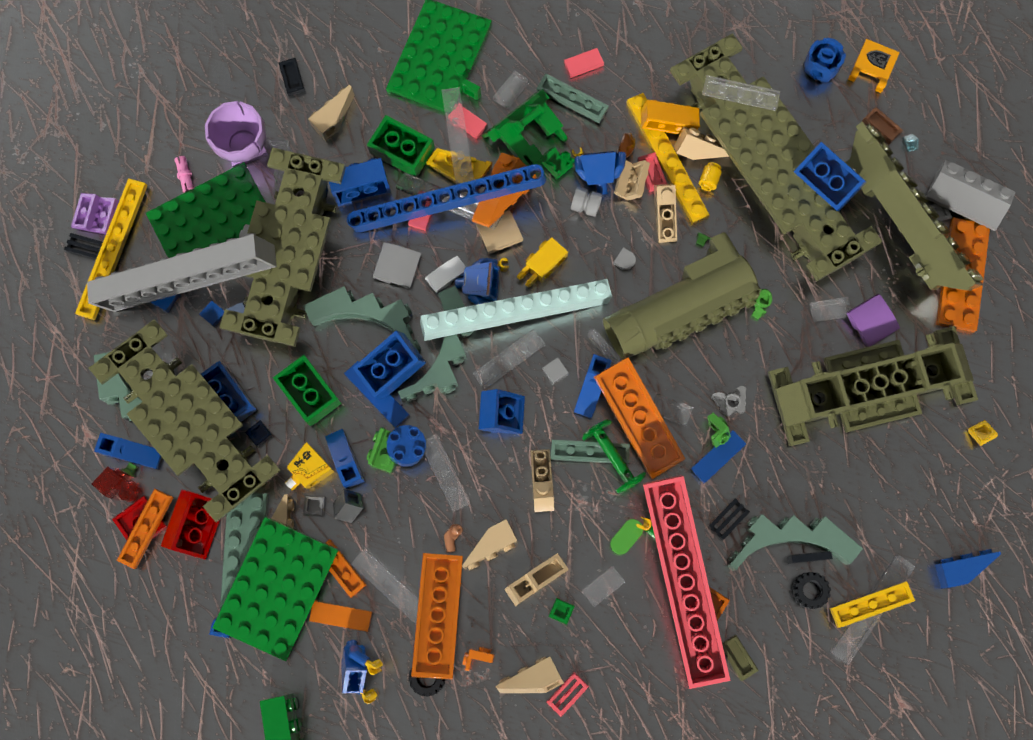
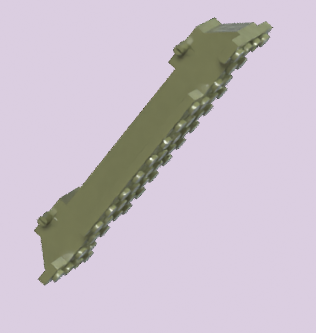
[670,33,882,281]

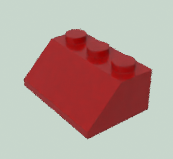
[161,489,220,560]

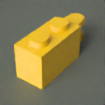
[517,237,568,288]

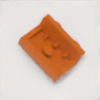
[462,647,495,671]

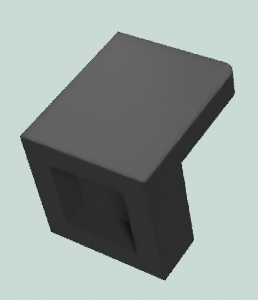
[333,489,363,523]

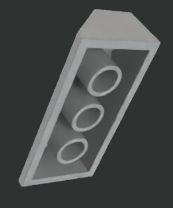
[926,160,1016,231]

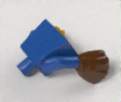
[572,133,636,194]

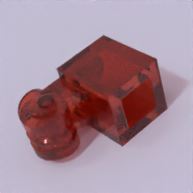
[92,466,139,502]

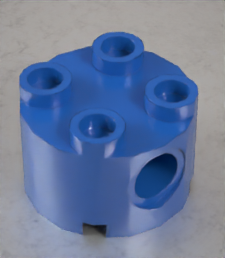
[804,38,846,83]
[387,425,426,467]

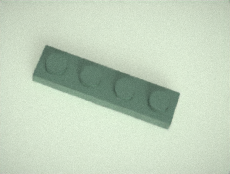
[537,73,609,124]
[551,440,630,464]

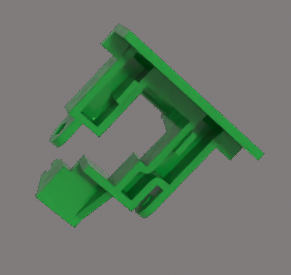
[482,89,575,180]

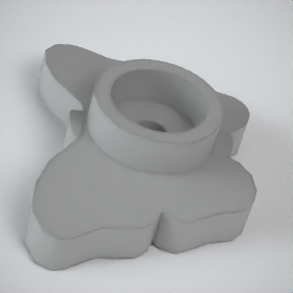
[711,386,747,416]

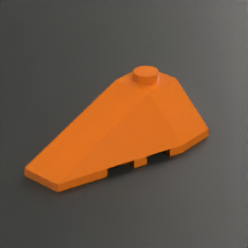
[472,153,536,227]

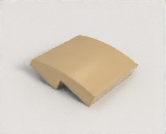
[475,210,523,254]

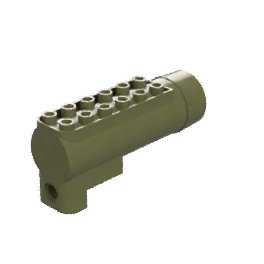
[603,232,761,360]

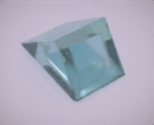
[902,134,919,152]

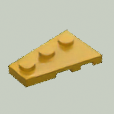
[426,148,493,184]

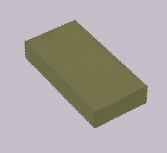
[722,635,759,681]

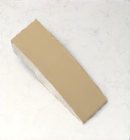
[504,553,569,606]

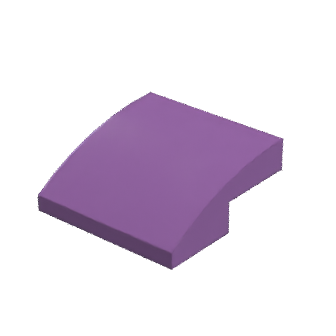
[71,193,119,235]
[846,294,900,347]

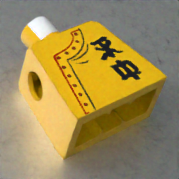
[285,442,335,491]

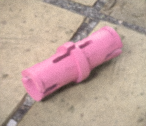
[174,156,193,193]

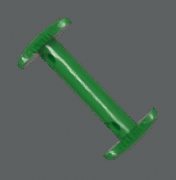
[582,419,646,493]

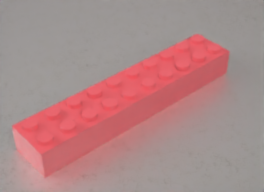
[643,475,731,689]

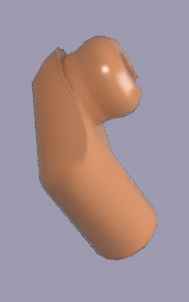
[444,524,463,553]

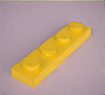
[829,581,915,628]

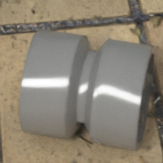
[571,187,603,217]

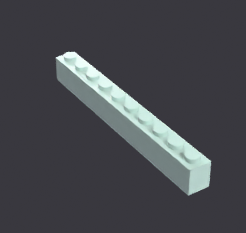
[420,279,612,341]

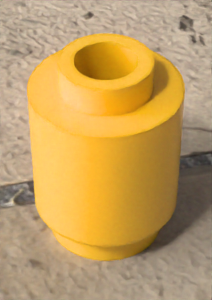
[699,162,722,191]

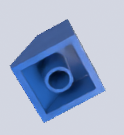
[479,389,525,434]

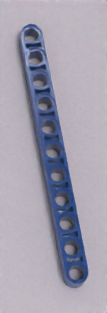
[347,164,546,232]

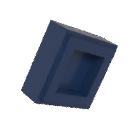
[245,420,273,447]

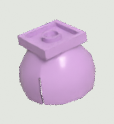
[205,101,268,167]

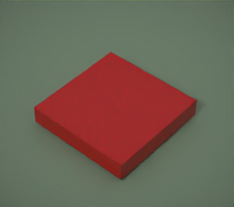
[112,495,168,540]

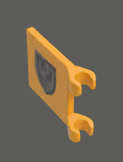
[848,39,900,93]

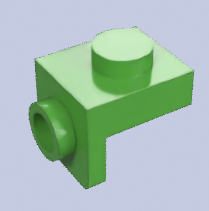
[707,413,731,448]

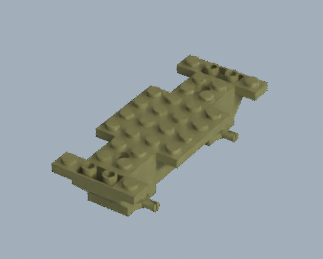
[845,122,983,291]
[219,147,346,347]
[88,319,281,522]
[768,326,978,447]

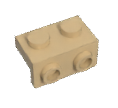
[614,160,650,201]

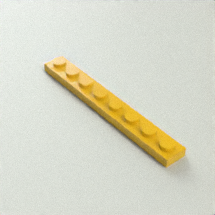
[627,93,710,225]
[75,178,148,320]

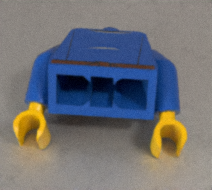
[455,258,509,305]
[341,640,383,704]

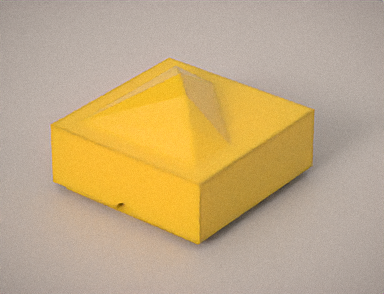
[968,420,998,446]

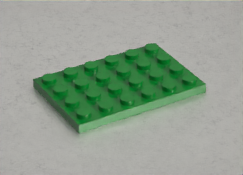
[386,0,492,114]
[146,162,266,258]
[212,516,339,661]

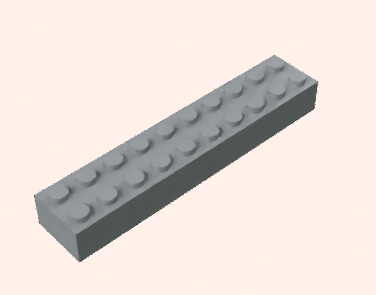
[87,233,277,312]

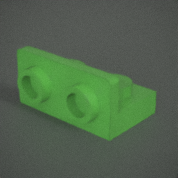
[367,427,396,473]

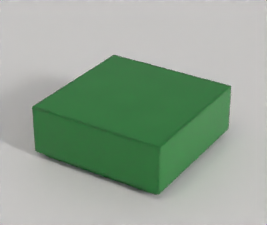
[462,79,481,100]
[548,598,575,625]

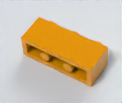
[641,99,700,134]

